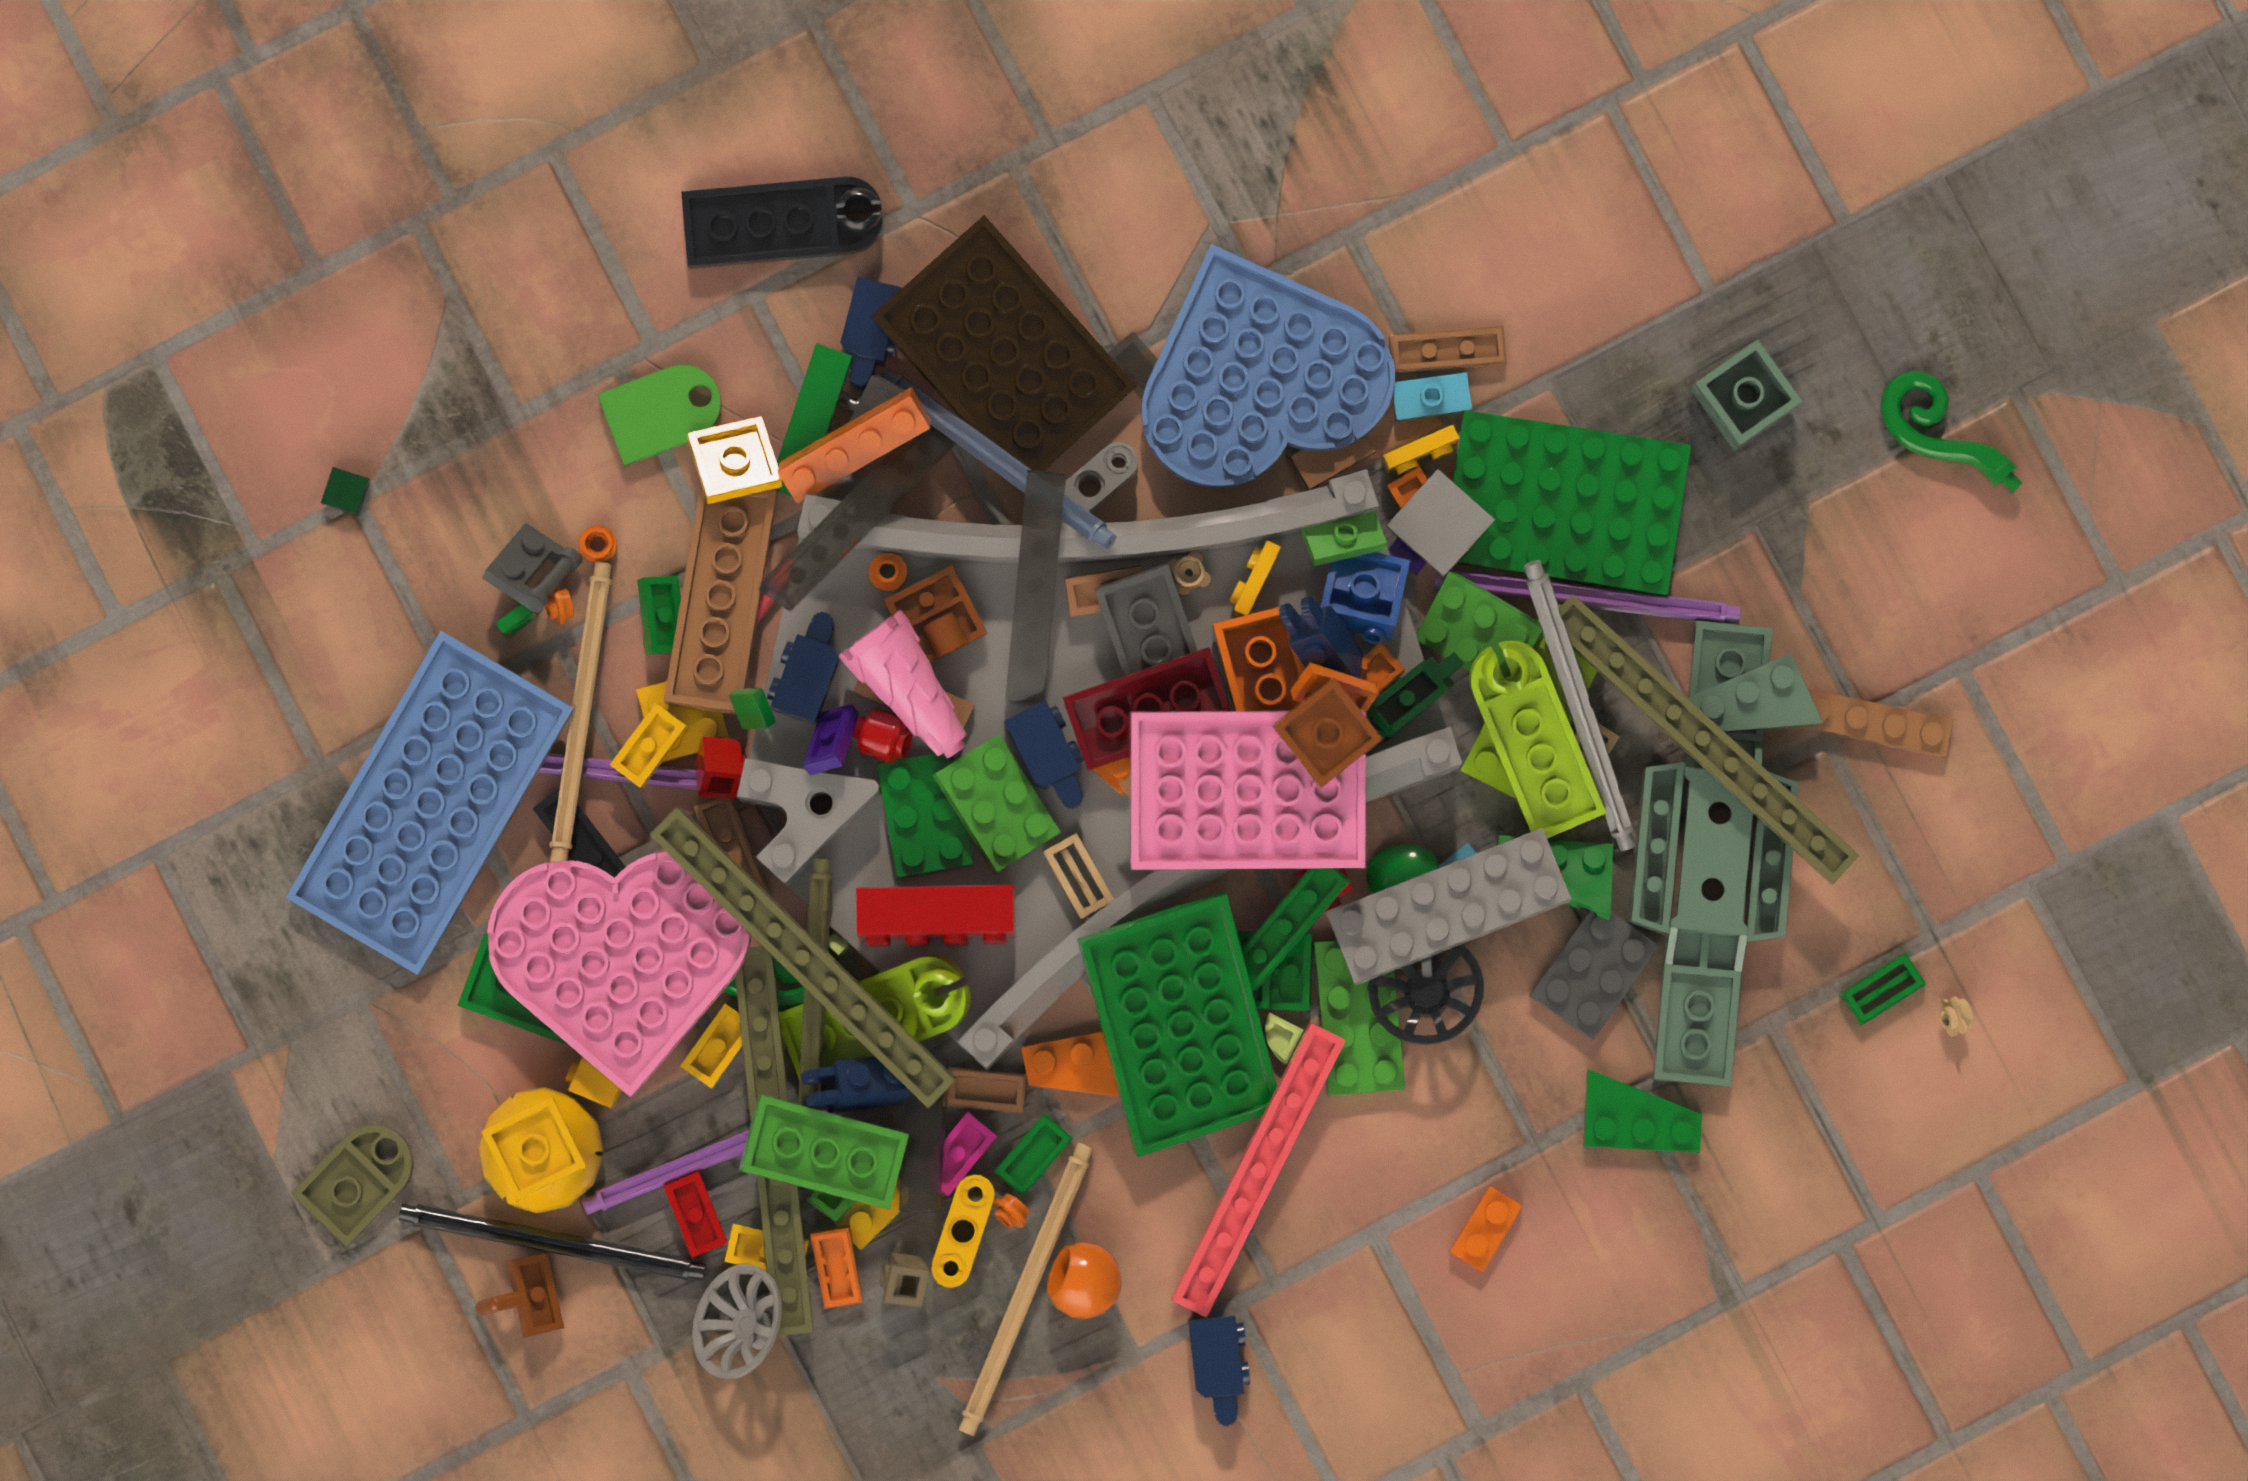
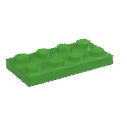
[1313,941,1405,1097]
[739,1095,909,1210]

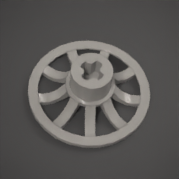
[692,1264,782,1379]

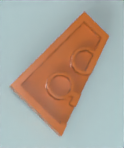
[1021,1031,1119,1097]

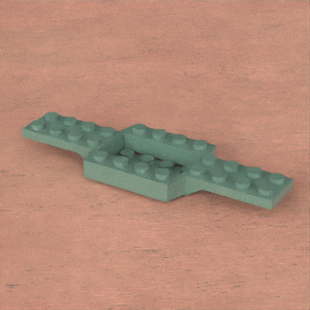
[1629,621,1799,1087]

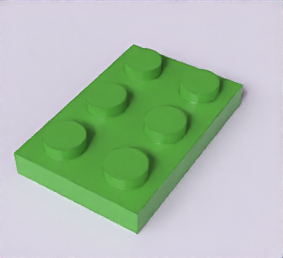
[1416,571,1544,677]
[932,734,1061,874]

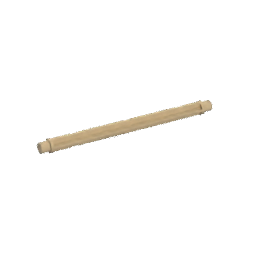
[549,562,612,863]
[958,1142,1094,1436]

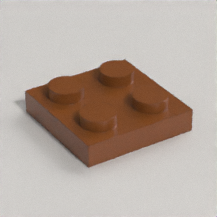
[1272,677,1383,788]

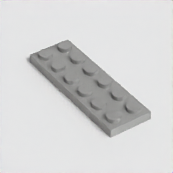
[1326,828,1571,986]

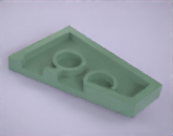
[1688,653,1823,733]

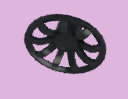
[1368,944,1484,1045]

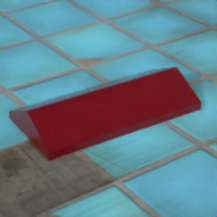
[1062,647,1231,771]

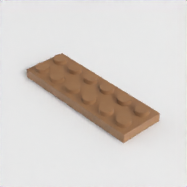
[664,483,777,714]

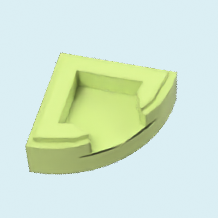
[828,926,850,957]
[1265,1013,1303,1064]

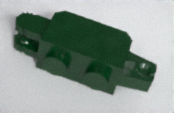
[1366,651,1464,753]

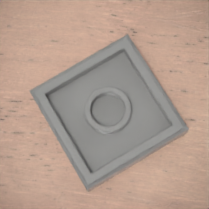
[1386,469,1495,578]

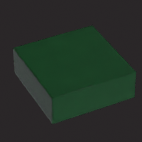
[321,467,371,516]

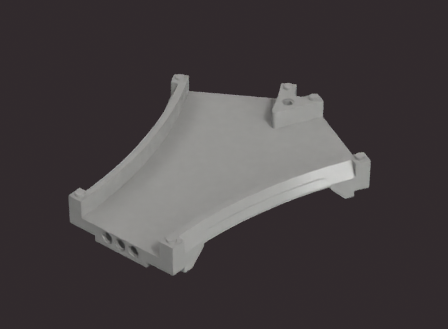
[737,469,1462,1071]

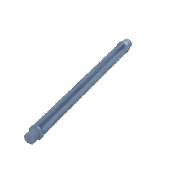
[880,369,1117,549]

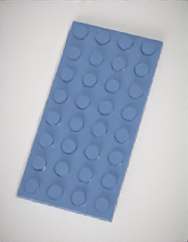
[285,631,575,975]

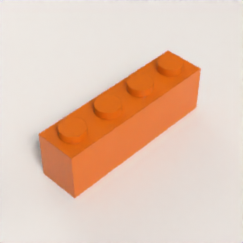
[777,387,931,504]

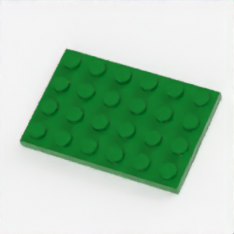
[1453,410,1691,596]
[1077,891,1277,1157]

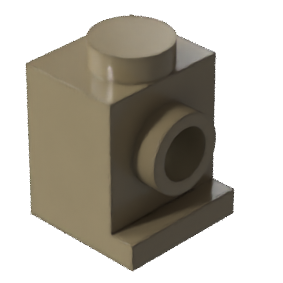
[880,1252,929,1308]

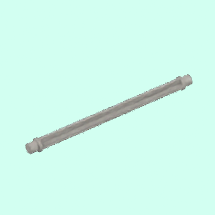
[1524,560,1636,851]

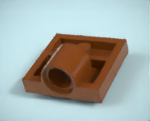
[883,565,988,664]

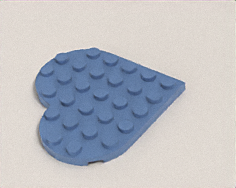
[1141,244,1395,489]

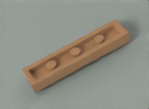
[1796,688,1954,758]

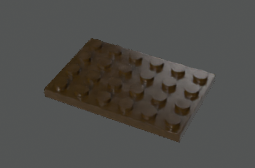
[870,215,1137,475]

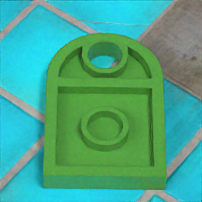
[597,365,722,467]

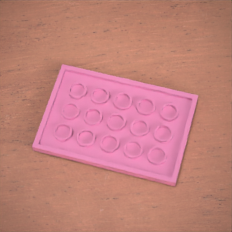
[1130,711,1366,870]

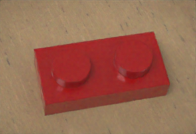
[663,1171,728,1258]

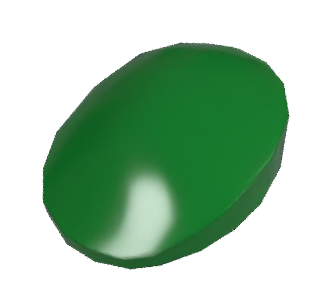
[1366,844,1439,894]

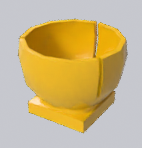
[478,1087,604,1213]

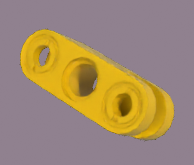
[931,1175,995,1288]

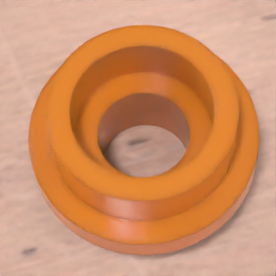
[579,525,617,563]
[868,553,907,592]
[545,587,574,625]
[993,1193,1030,1229]

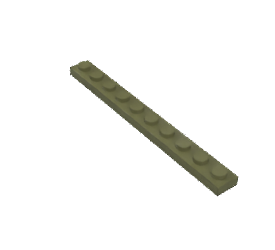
[1559,594,1860,885]
[650,806,957,1108]
[735,946,814,1336]

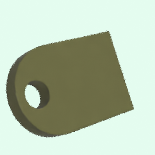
[291,1125,414,1247]

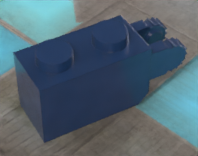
[840,276,902,391]
[1279,596,1363,679]
[767,611,840,726]
[1004,700,1084,810]
[801,1056,912,1112]
[1188,1315,1250,1427]

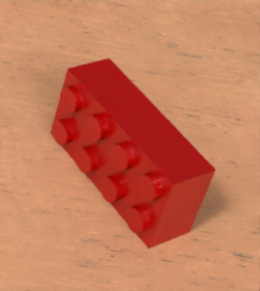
[856,885,1016,947]

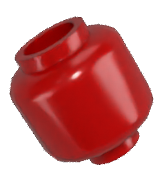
[853,708,913,764]

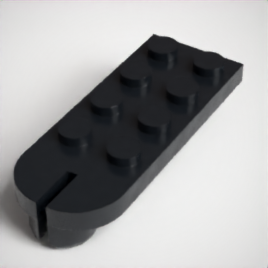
[681,177,883,269]

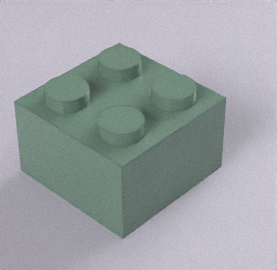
[1691,339,1802,452]

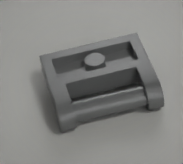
[482,523,582,613]

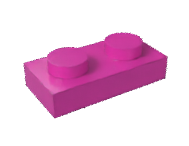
[919,1112,998,1197]

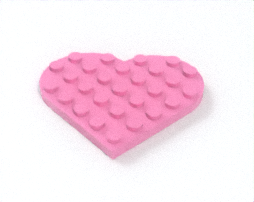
[487,852,752,1098]

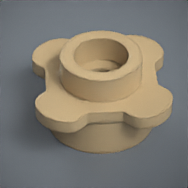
[1168,551,1211,595]
[1939,996,1973,1037]

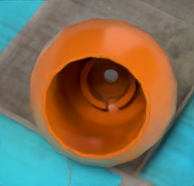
[1047,1242,1122,1319]

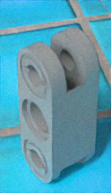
[1041,442,1138,525]

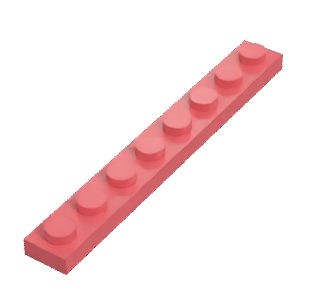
[1171,1022,1346,1318]

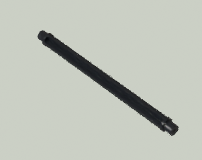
[399,1204,706,1281]

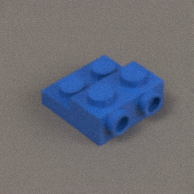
[1320,552,1410,644]

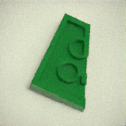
[1497,835,1614,921]
[1583,1069,1702,1153]

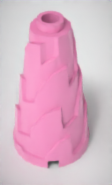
[839,610,967,759]

